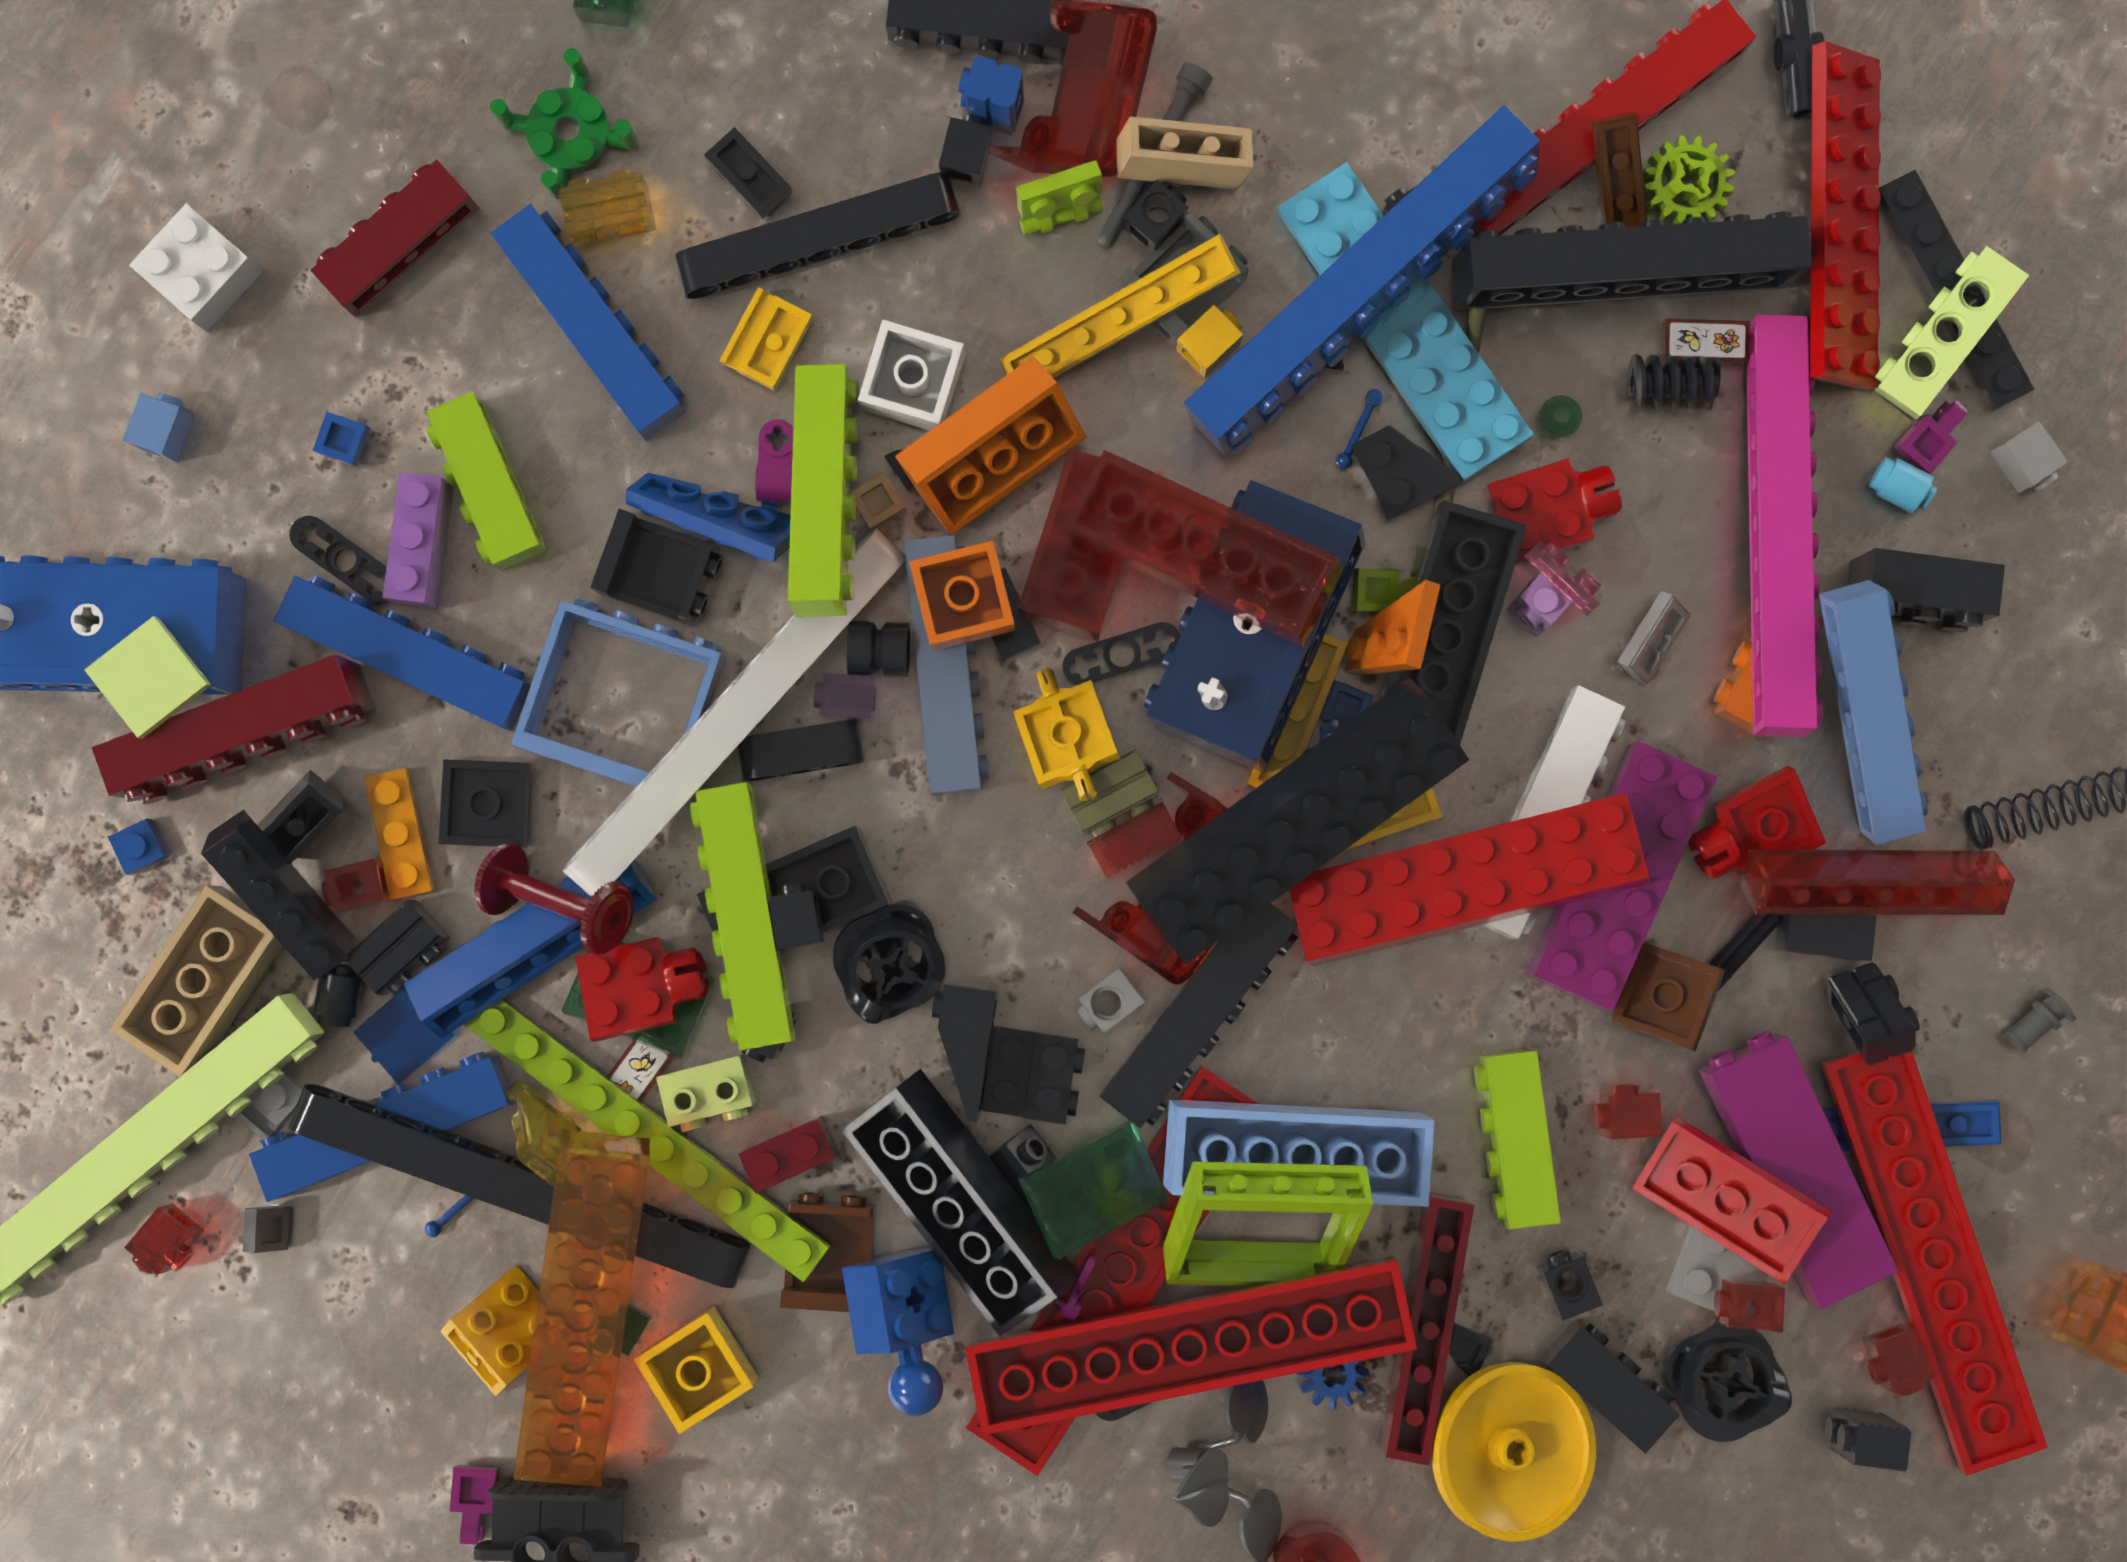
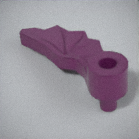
[1053,1256,1096,1321]

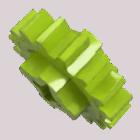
[1643,135,1735,225]

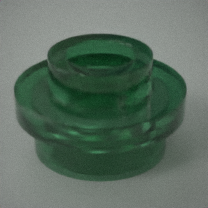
[1539,395,1582,438]

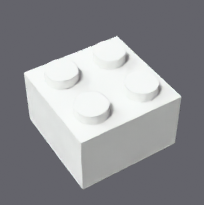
[129,203,263,332]
[858,320,966,431]

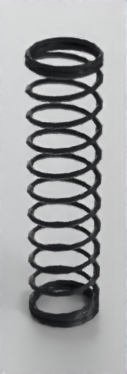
[1964,767,2127,851]

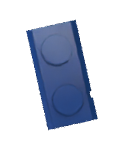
[958,56,1025,135]

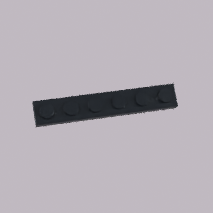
[1878,170,2035,411]

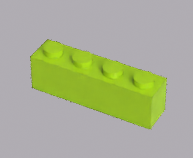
[426,391,547,571]
[1474,1049,1561,1230]

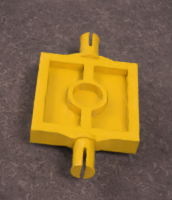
[1013,668,1121,801]

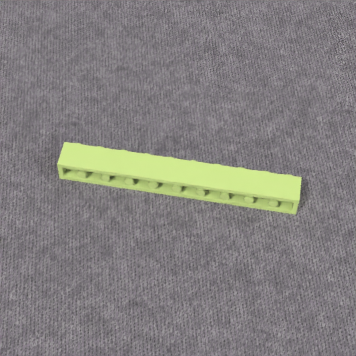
[0,993,325,1306]

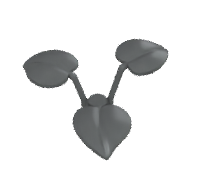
[1166,1380,1282,1562]

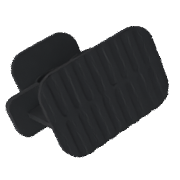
[474,1476,640,1562]

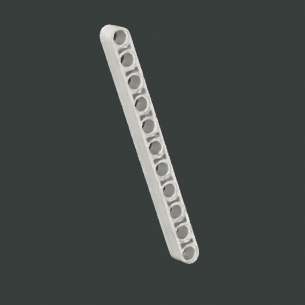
[562,528,906,896]

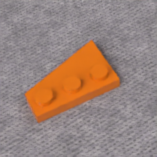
[1345,580,1440,675]

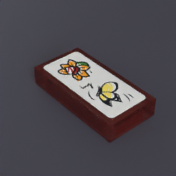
[1662,318,1750,366]
[607,1030,677,1102]

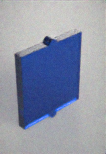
[353,988,456,1085]

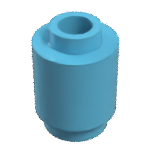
[1868,457,1937,514]

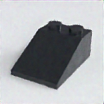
[932,983,999,1123]

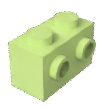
[656,1054,757,1132]

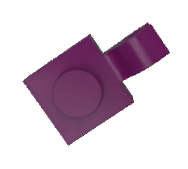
[1894,400,1969,474]
[450,1465,500,1545]

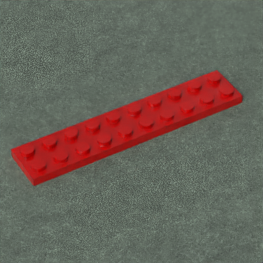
[1821,1051,2048,1476]
[966,1066,1258,1476]

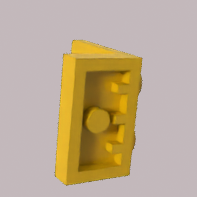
[440,1266,570,1396]

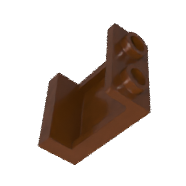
[780,1193,876,1312]

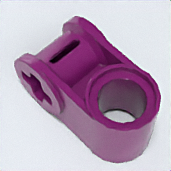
[755,419,794,502]

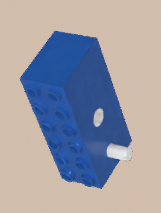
[0,555,246,695]

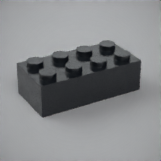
[697,826,892,954]

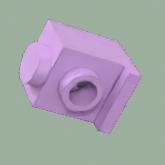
[1506,572,1574,637]

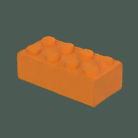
[895,356,1087,536]

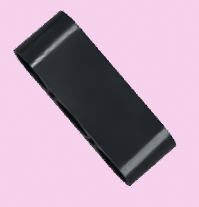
[738,720,864,782]

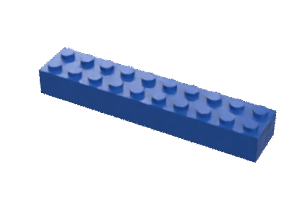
[1183,105,1540,457]

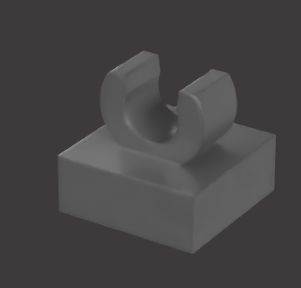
[238,1205,290,1253]

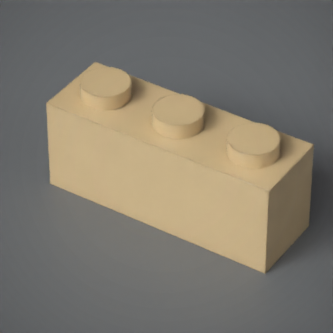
[1116,116,1253,189]

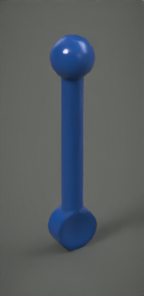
[1336,389,1383,469]
[424,1195,474,1238]

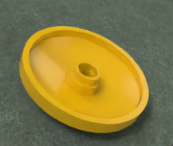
[1431,1362,1596,1542]

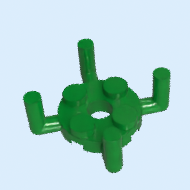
[490,48,638,199]

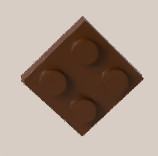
[1611,943,1725,1052]

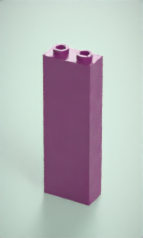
[1699,1031,1899,1309]

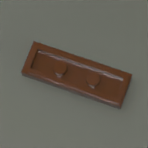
[1591,112,1647,228]

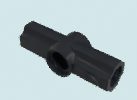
[1773,0,1825,120]

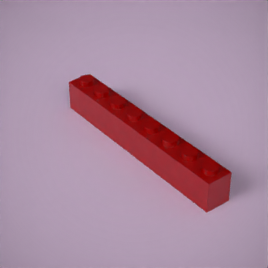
[1472,0,1756,236]

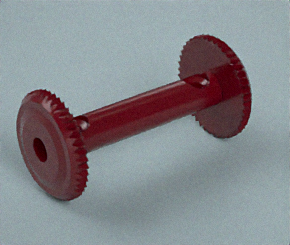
[474,843,634,955]

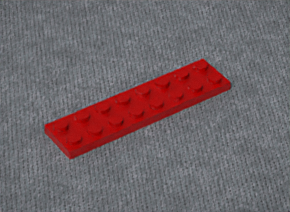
[1810,41,1881,390]

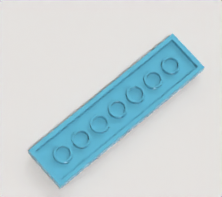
[1276,162,1534,484]

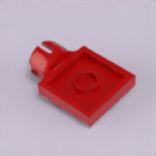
[1487,458,1622,565]
[1689,766,1826,881]
[575,937,709,1042]

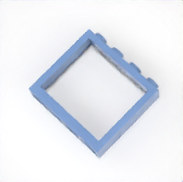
[510,598,727,787]

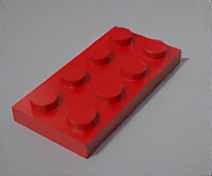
[1632,1116,1831,1285]

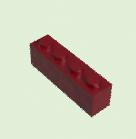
[310,159,479,317]

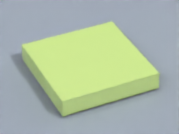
[84,616,211,739]

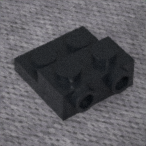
[981,1026,1085,1125]

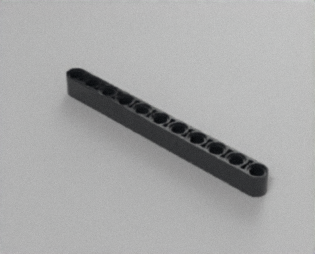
[289,1084,751,1288]

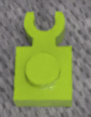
[1352,568,1416,612]

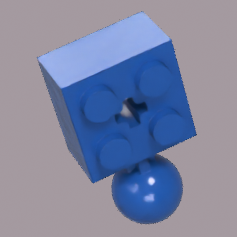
[842,1248,954,1416]

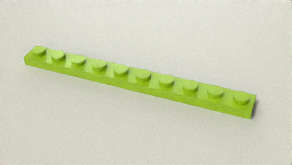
[465,998,831,1282]

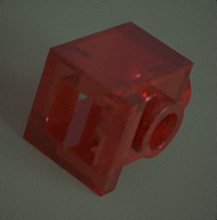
[322,859,393,913]
[1714,1279,1785,1333]

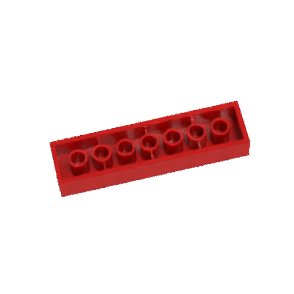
[1289,793,1650,966]

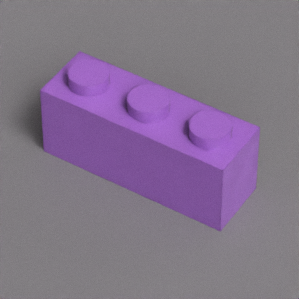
[382,472,453,609]

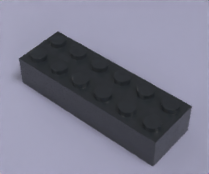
[1379,500,1527,744]
[841,1068,1080,1337]

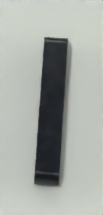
[673,172,961,299]

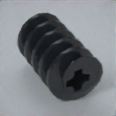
[1627,354,1721,411]

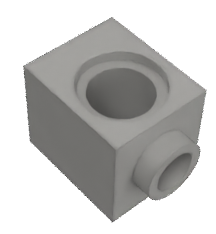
[1076,968,1145,1033]

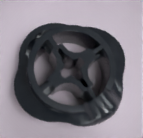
[833,900,945,1024]
[1662,1321,1792,1442]

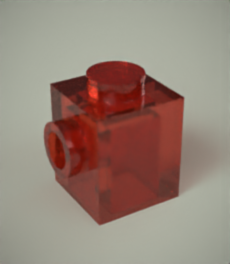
[1594,1084,1663,1139]
[124,1203,205,1275]
[1862,1323,1935,1396]

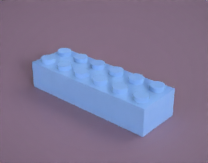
[1163,1099,1435,1207]

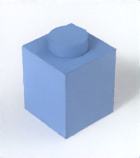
[123,392,194,462]

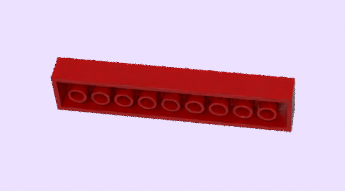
[965,1257,1417,1436]

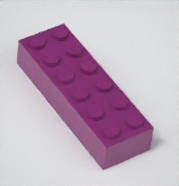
[1525,741,1717,1011]

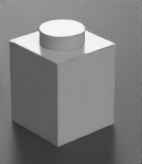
[1990,421,2068,493]

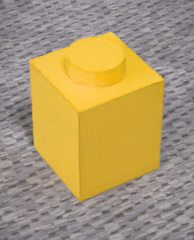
[1176,305,1243,378]

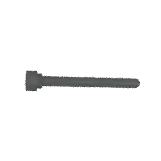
[1098,62,1213,247]

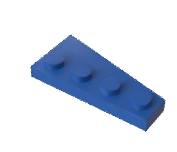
[625,473,791,562]

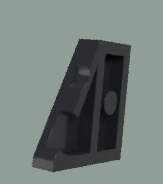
[1351,425,1463,520]

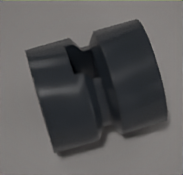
[847,621,910,677]

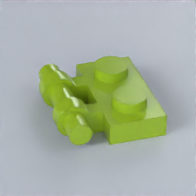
[1016,160,1103,235]

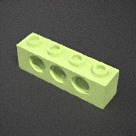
[1875,246,2030,420]

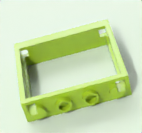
[1163,1162,1373,1286]

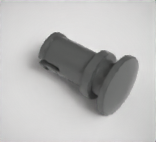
[2005,987,2076,1053]

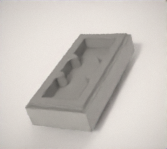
[1617,591,1691,685]

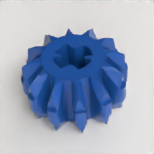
[1296,1360,1370,1410]

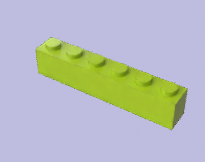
[788,363,859,617]
[690,782,796,1051]

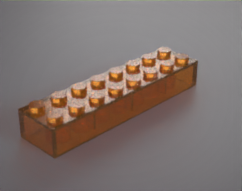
[513,1129,650,1487]

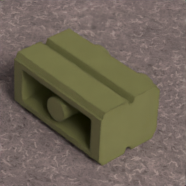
[1060,749,1159,838]

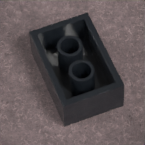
[1847,548,2005,632]

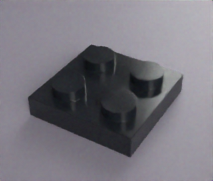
[438,759,531,848]

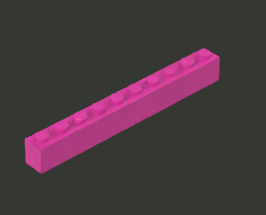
[1746,314,1823,738]

